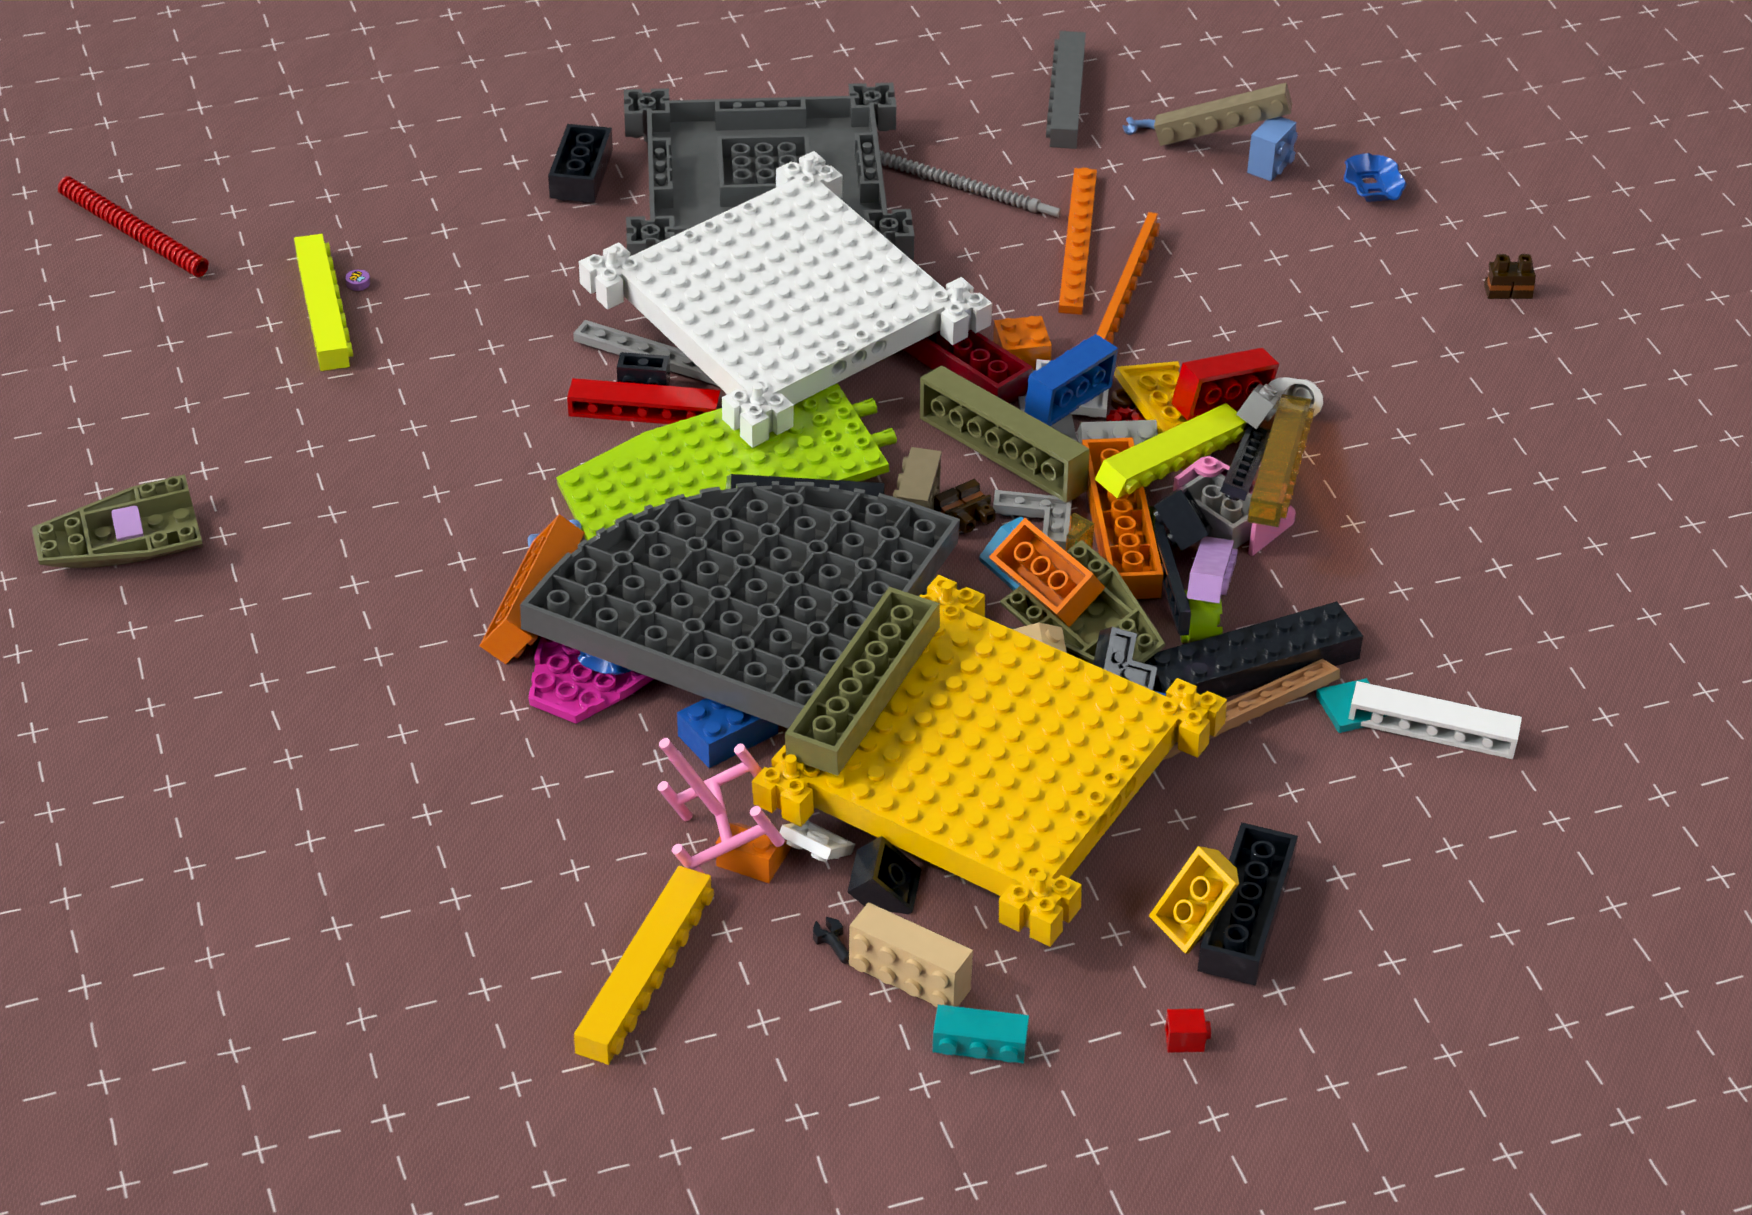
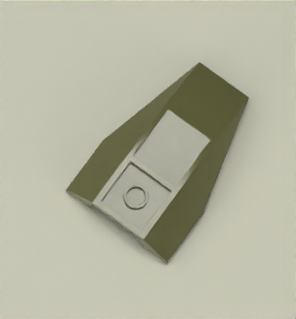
[32,474,203,568]
[1000,540,1165,663]

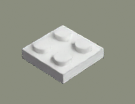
[780,820,855,862]

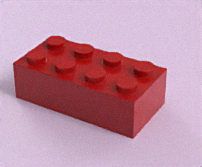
[1171,347,1279,420]

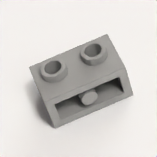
[1236,383,1280,429]

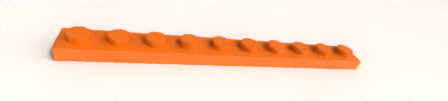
[1058,168,1097,315]
[1097,212,1160,344]

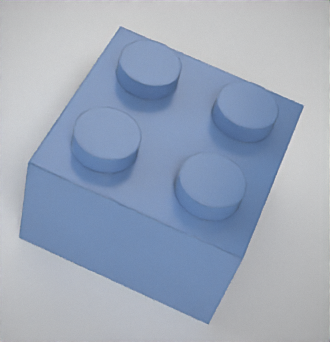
[1247,116,1298,181]

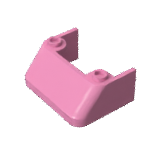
[1173,456,1296,556]

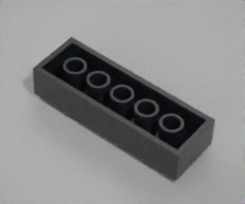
[1197,822,1298,986]

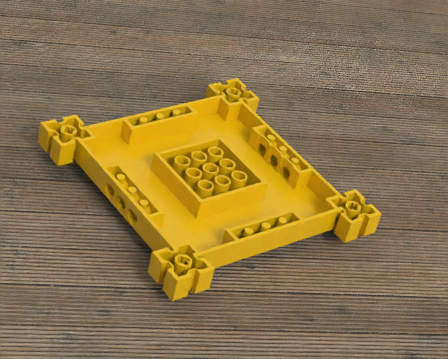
[752,575,1227,947]

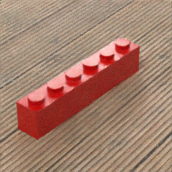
[567,378,721,424]

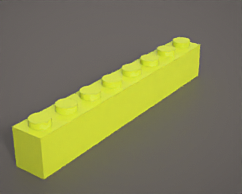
[294,234,353,371]
[1095,403,1247,498]

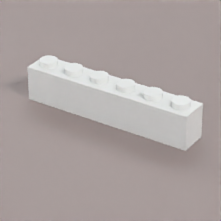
[1348,681,1522,759]

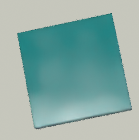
[1316,678,1388,733]

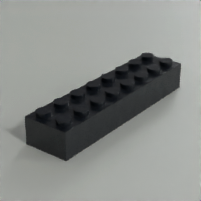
[1144,601,1363,698]

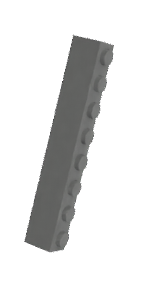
[1046,31,1086,149]

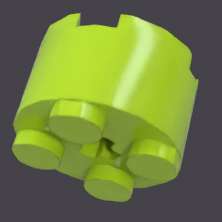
[1180,589,1223,643]

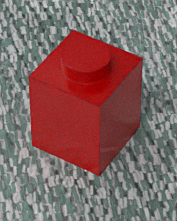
[1165,1009,1211,1052]

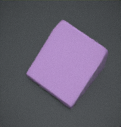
[112,506,144,542]

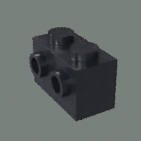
[617,352,670,386]

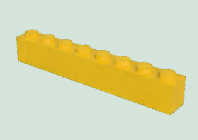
[574,866,714,1065]

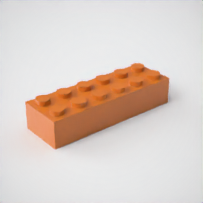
[479,514,585,664]

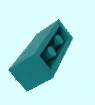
[932,1004,1029,1063]

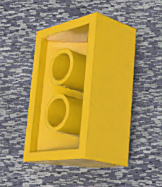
[1149,846,1239,954]

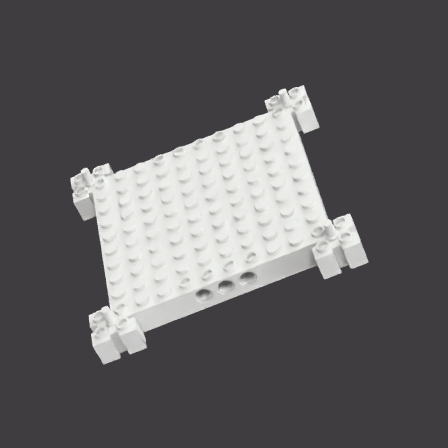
[579,151,992,448]

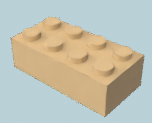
[849,902,973,1007]

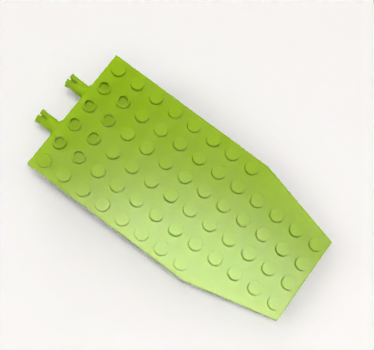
[556,383,897,541]

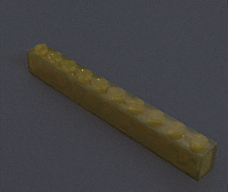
[1247,394,1315,527]

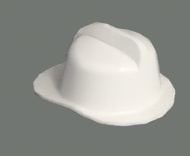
[1268,377,1323,419]

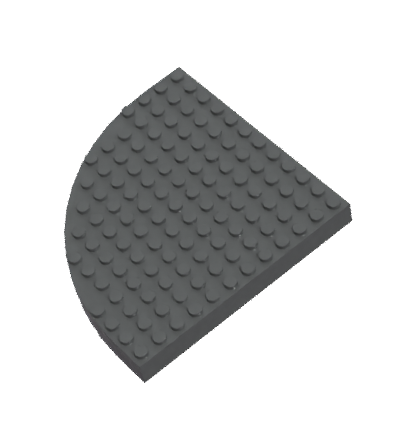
[520,481,960,729]

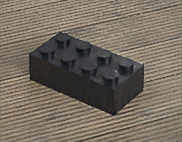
[548,124,613,203]

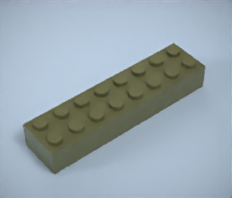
[920,366,1090,503]
[785,587,940,776]

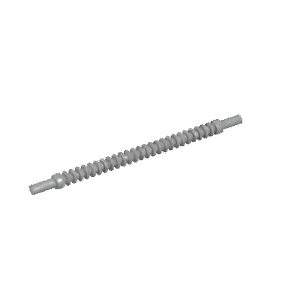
[880,150,1061,217]

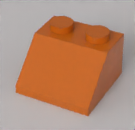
[716,823,791,883]

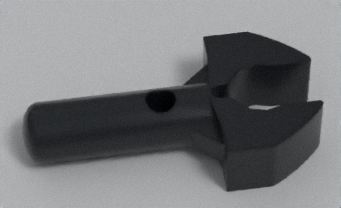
[813,917,849,964]

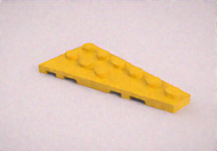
[1114,361,1203,471]

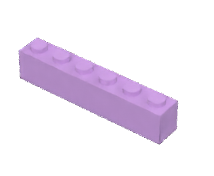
[1187,536,1238,603]

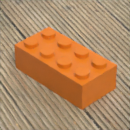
[989,518,1105,627]

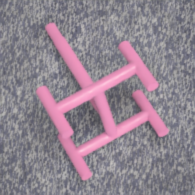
[658,738,785,874]

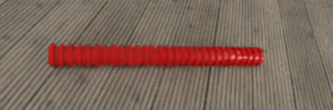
[58,176,209,278]

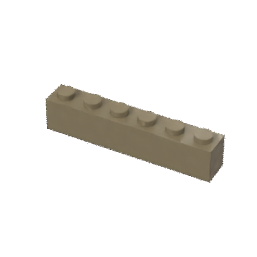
[1154,82,1292,146]

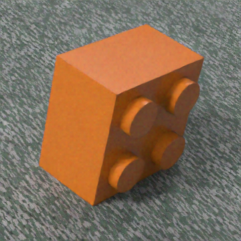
[993,316,1052,370]

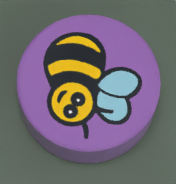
[345,270,370,291]

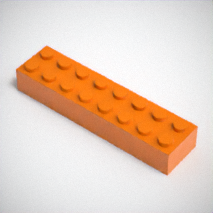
[1082,437,1163,599]

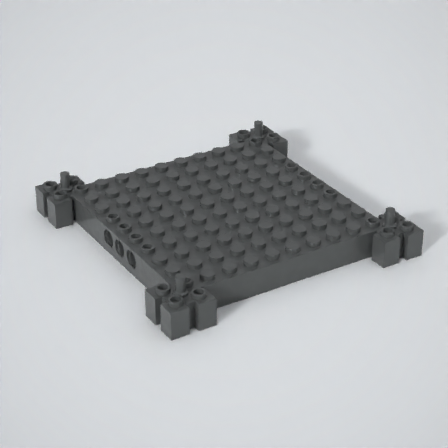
[624,83,914,260]

